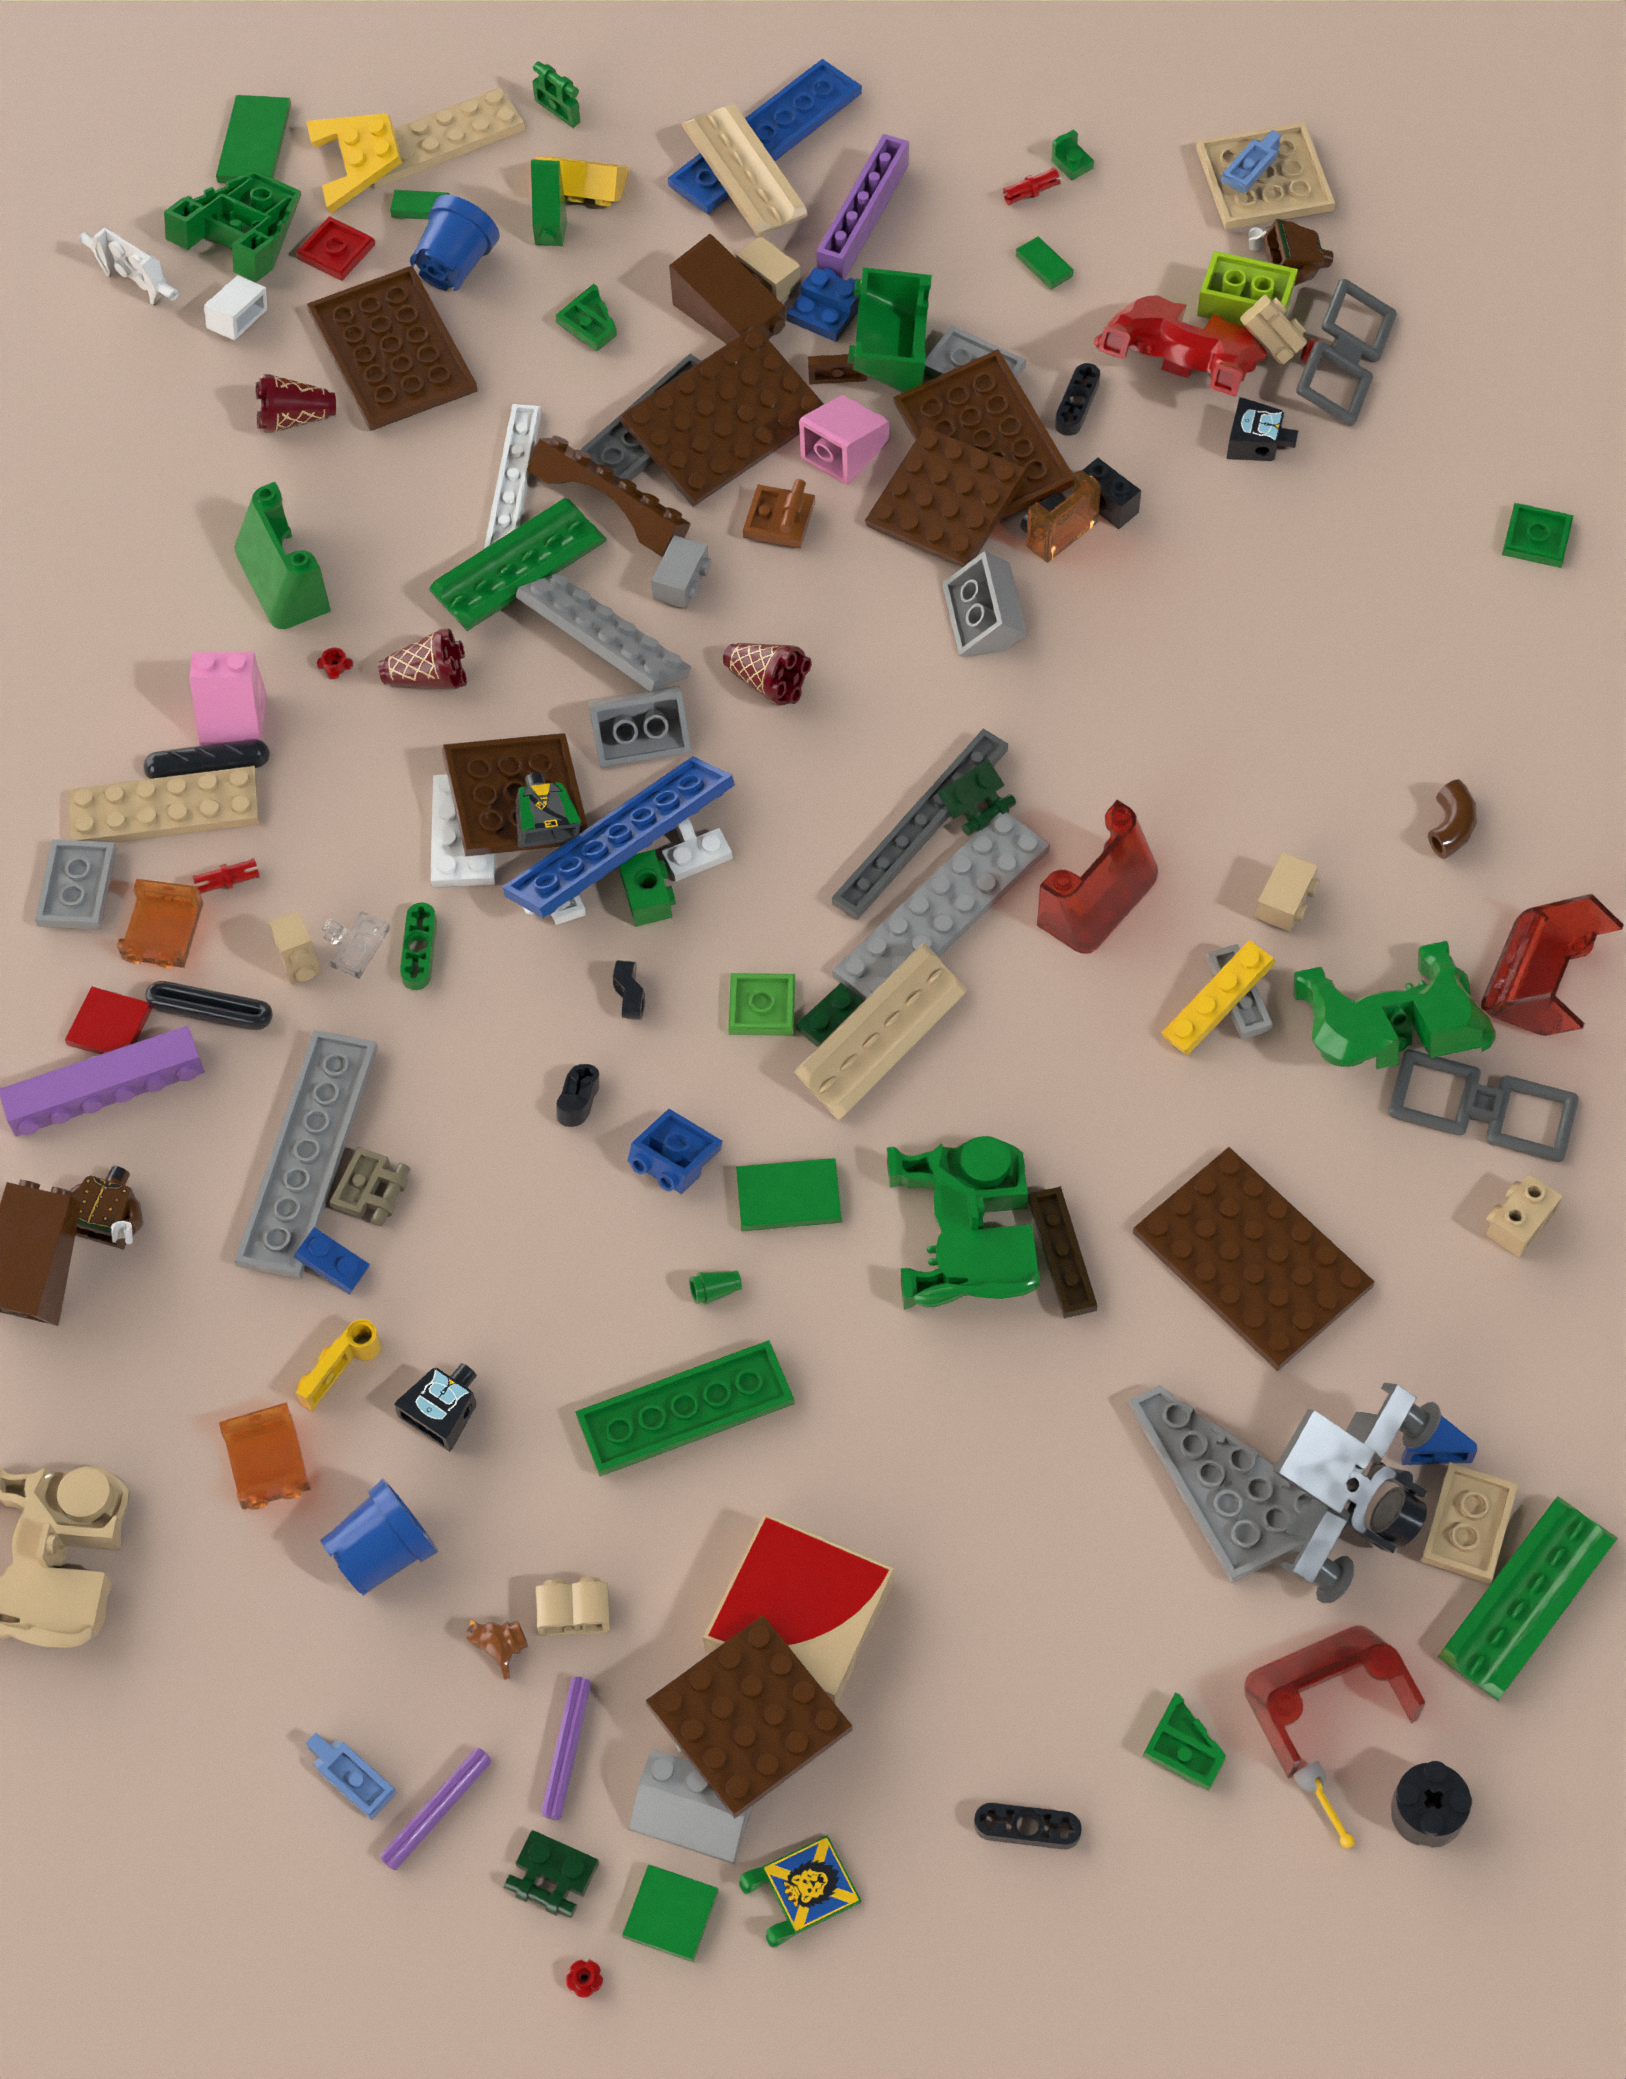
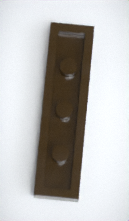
[1028,1186,1098,1319]

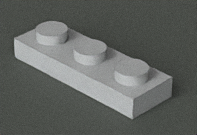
[1207,944,1273,1040]

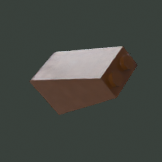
[669,233,785,344]
[0,1179,81,1326]

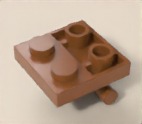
[743,479,815,548]

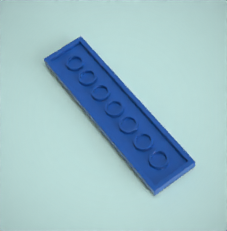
[668,59,862,214]
[502,756,735,918]

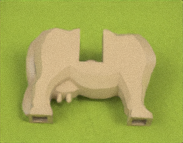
[0,1465,130,1648]

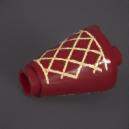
[255,374,336,433]
[378,628,467,690]
[723,643,812,705]

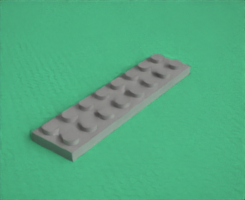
[832,812,1050,1001]
[235,1030,378,1279]

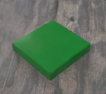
[1502,503,1574,568]
[622,1864,719,1962]

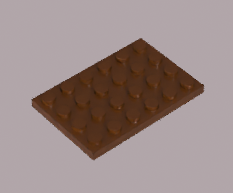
[307,266,478,431]
[620,325,824,507]
[893,349,1076,521]
[1133,1147,1375,1372]

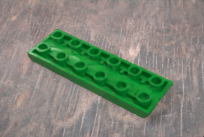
[429,498,607,631]
[1438,1496,1618,1701]

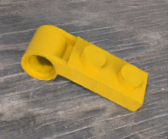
[296,1319,381,1412]

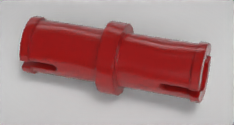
[1003,167,1061,206]
[193,858,260,895]

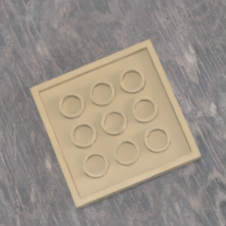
[1196,122,1335,230]

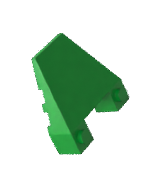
[164,170,301,283]

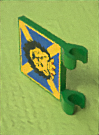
[739,1835,861,1948]

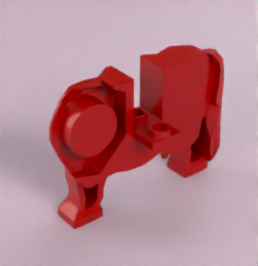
[1093,295,1267,397]

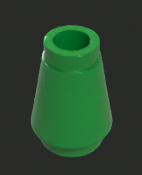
[689,1270,742,1305]

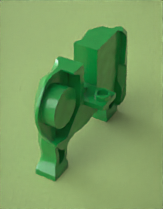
[1293,941,1496,1069]
[887,1136,1040,1310]

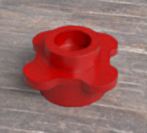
[317,647,353,679]

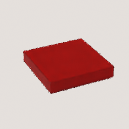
[296,216,375,281]
[65,986,152,1055]

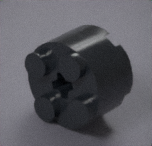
[1391,1761,1472,1847]

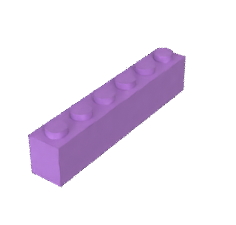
[816,134,909,280]
[0,1025,205,1137]

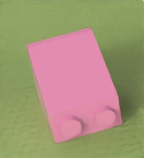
[799,395,889,485]
[189,652,267,746]

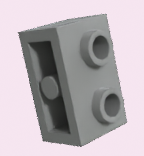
[651,535,712,609]

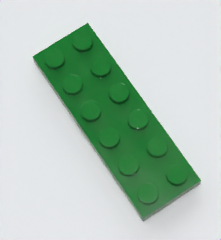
[575,1340,795,1477]

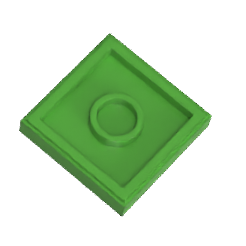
[728,973,795,1036]

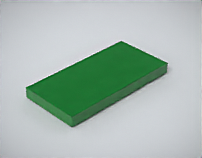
[216,95,291,183]

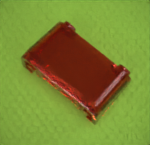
[1037,799,1158,954]

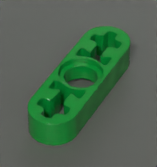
[400,902,437,990]

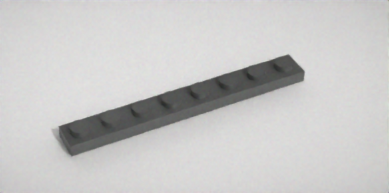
[832,728,1008,920]

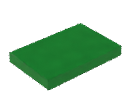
[736,1158,842,1231]

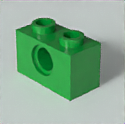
[619,849,676,927]

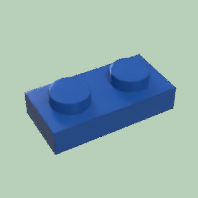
[294,1227,370,1295]

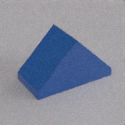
[1401,1415,1477,1465]

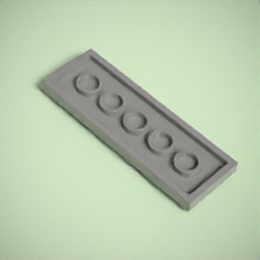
[516,573,691,692]

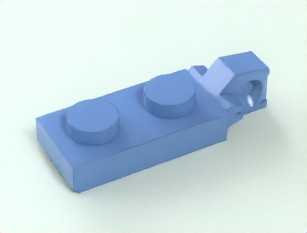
[1221,130,1282,194]
[306,1733,397,1820]

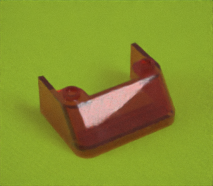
[1481,893,1624,1036]
[1244,1625,1426,1779]

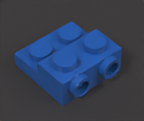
[786,267,859,342]
[627,1109,723,1194]

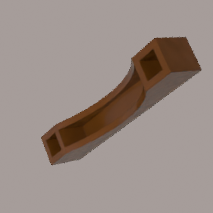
[527,436,691,557]

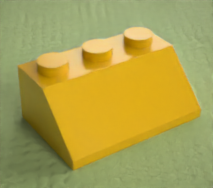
[535,156,629,206]

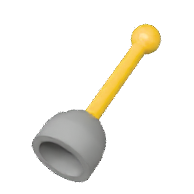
[1293,1761,1355,1849]

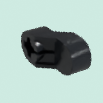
[613,960,645,1020]
[556,1064,599,1127]

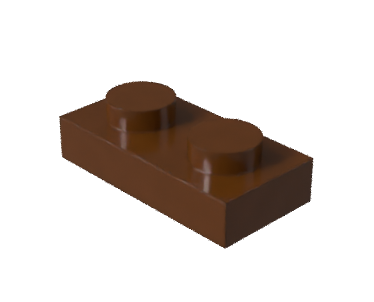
[808,354,867,385]

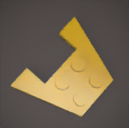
[306,113,402,213]

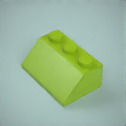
[1197,251,1298,327]

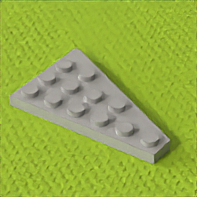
[1129,1386,1348,1583]

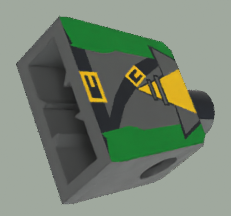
[516,772,581,848]

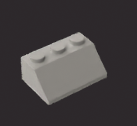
[942,551,1027,657]
[588,686,691,767]
[629,1749,754,1864]

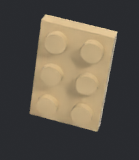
[1420,1462,1518,1584]

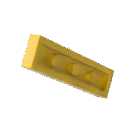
[1161,940,1275,1056]

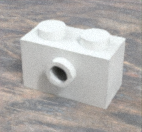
[204,275,268,340]

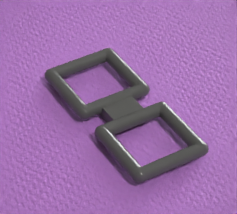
[1296,279,1397,426]
[1388,1049,1579,1162]

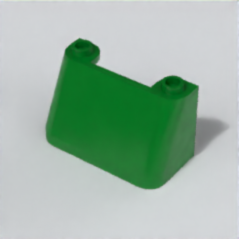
[848,267,932,393]
[234,482,331,629]

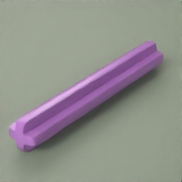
[541,1677,591,1820]
[380,1748,491,1870]

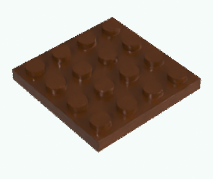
[865,426,1028,568]
[442,733,588,857]
[646,1615,852,1819]

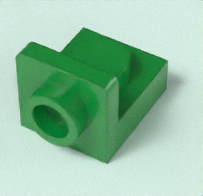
[1051,129,1094,181]

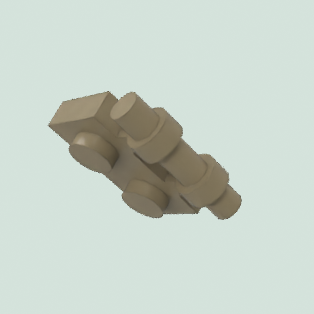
[330,1147,410,1226]

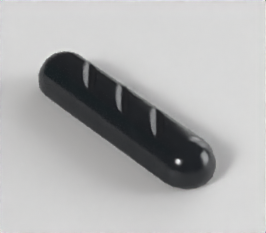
[143,739,270,779]
[145,981,273,1030]

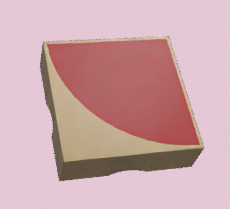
[703,1513,894,1706]

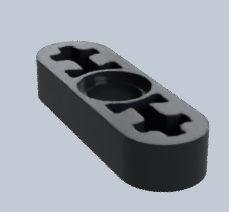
[1055,363,1100,436]
[974,1803,1082,1850]

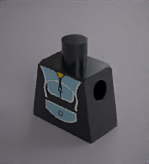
[1226,397,1299,461]
[394,1363,477,1452]

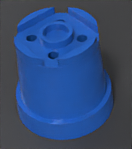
[410,195,500,291]
[320,1478,439,1596]

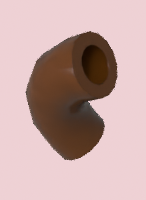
[1428,779,1477,859]

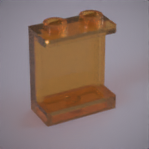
[1026,470,1101,563]
[117,878,204,968]
[219,1402,311,1510]

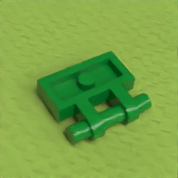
[532,61,581,128]

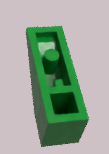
[531,159,567,246]

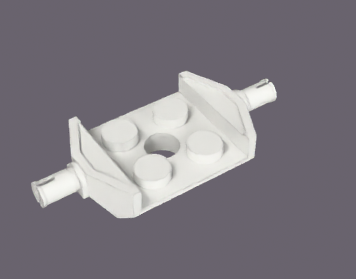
[79,227,179,305]

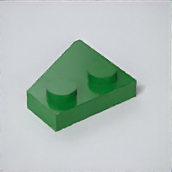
[555,284,617,351]
[1143,1692,1226,1791]

